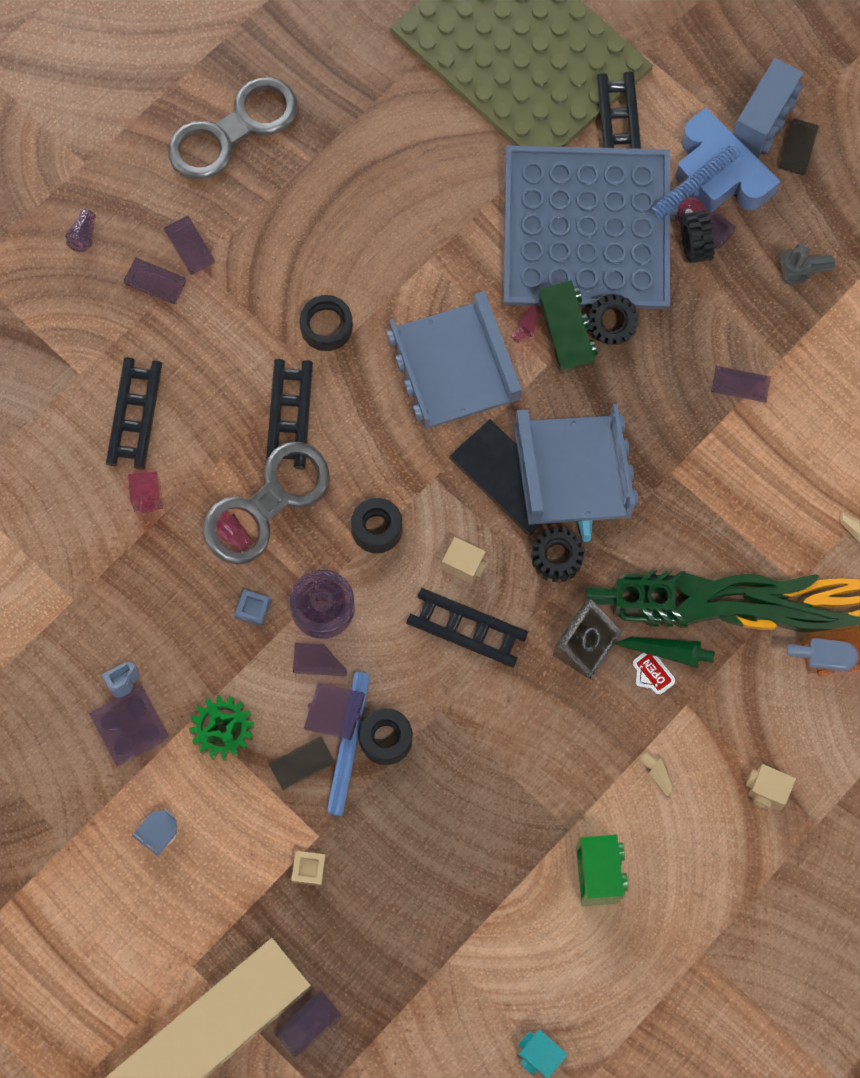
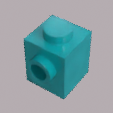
[518,1029,568,1078]

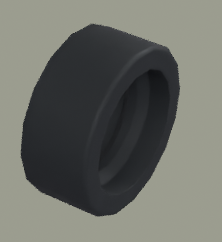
[300,295,353,351]

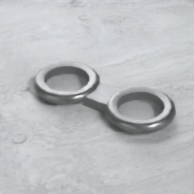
[168,77,298,180]
[203,442,330,565]

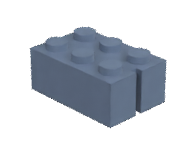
[733,58,804,159]

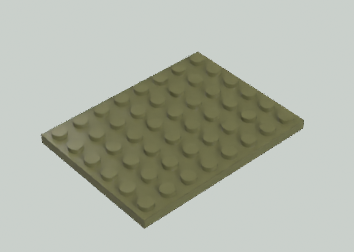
[390,0,653,147]

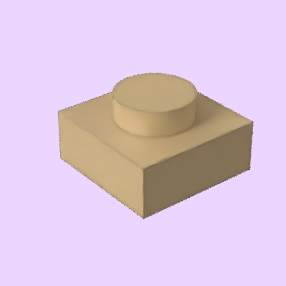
[291,851,326,886]

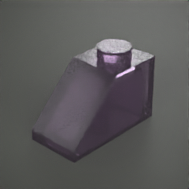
[275,991,342,1058]

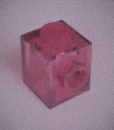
[128,471,163,513]

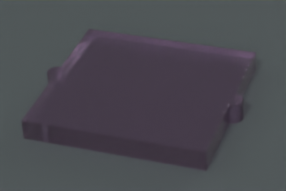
[304,683,365,740]

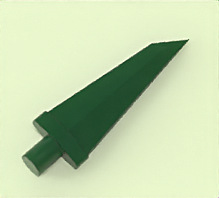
[613,637,715,668]

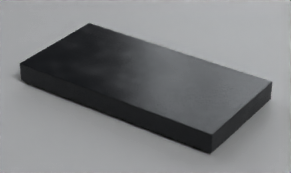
[449,419,542,536]

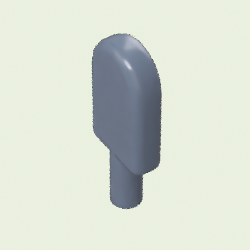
[786,638,859,671]

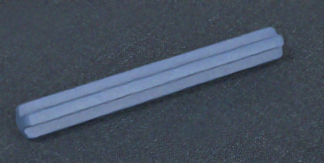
[327,672,370,816]

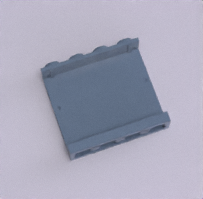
[386,291,522,429]
[514,404,638,525]

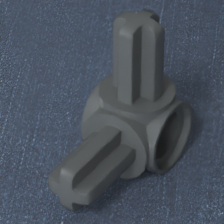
[780,243,835,285]

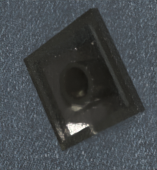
[553,598,622,679]

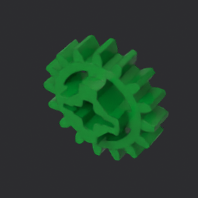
[189,695,255,761]

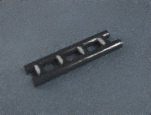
[597,71,641,149]
[106,357,163,469]
[266,359,313,470]
[406,588,529,668]

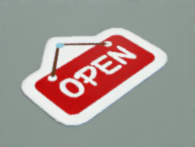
[633,653,675,694]

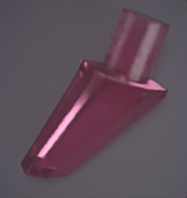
[511,305,539,344]

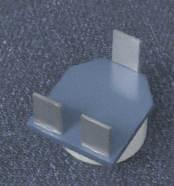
[132,809,178,856]

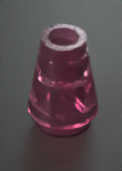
[216,511,253,552]

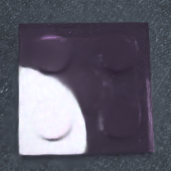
[89,685,170,767]

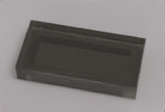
[779,118,819,176]
[269,736,335,791]

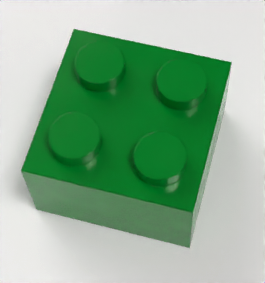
[576,834,628,907]

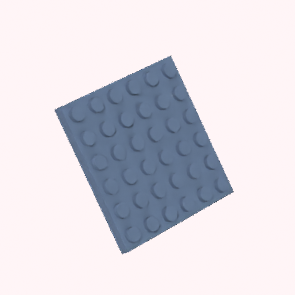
[503,145,670,310]

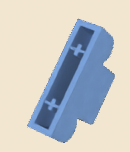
[675,108,781,212]

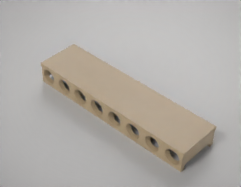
[105,938,311,1078]

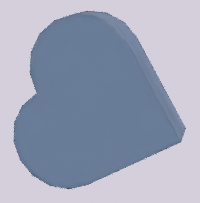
[102,662,140,698]

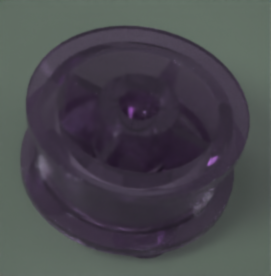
[290,570,355,639]

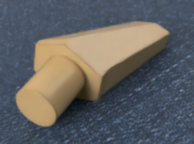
[840,512,860,542]
[640,752,674,797]

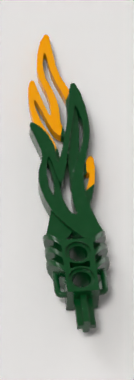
[585,570,860,633]

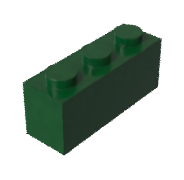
[538,280,598,374]

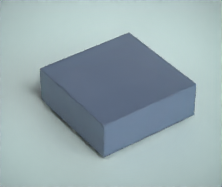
[234,589,272,627]

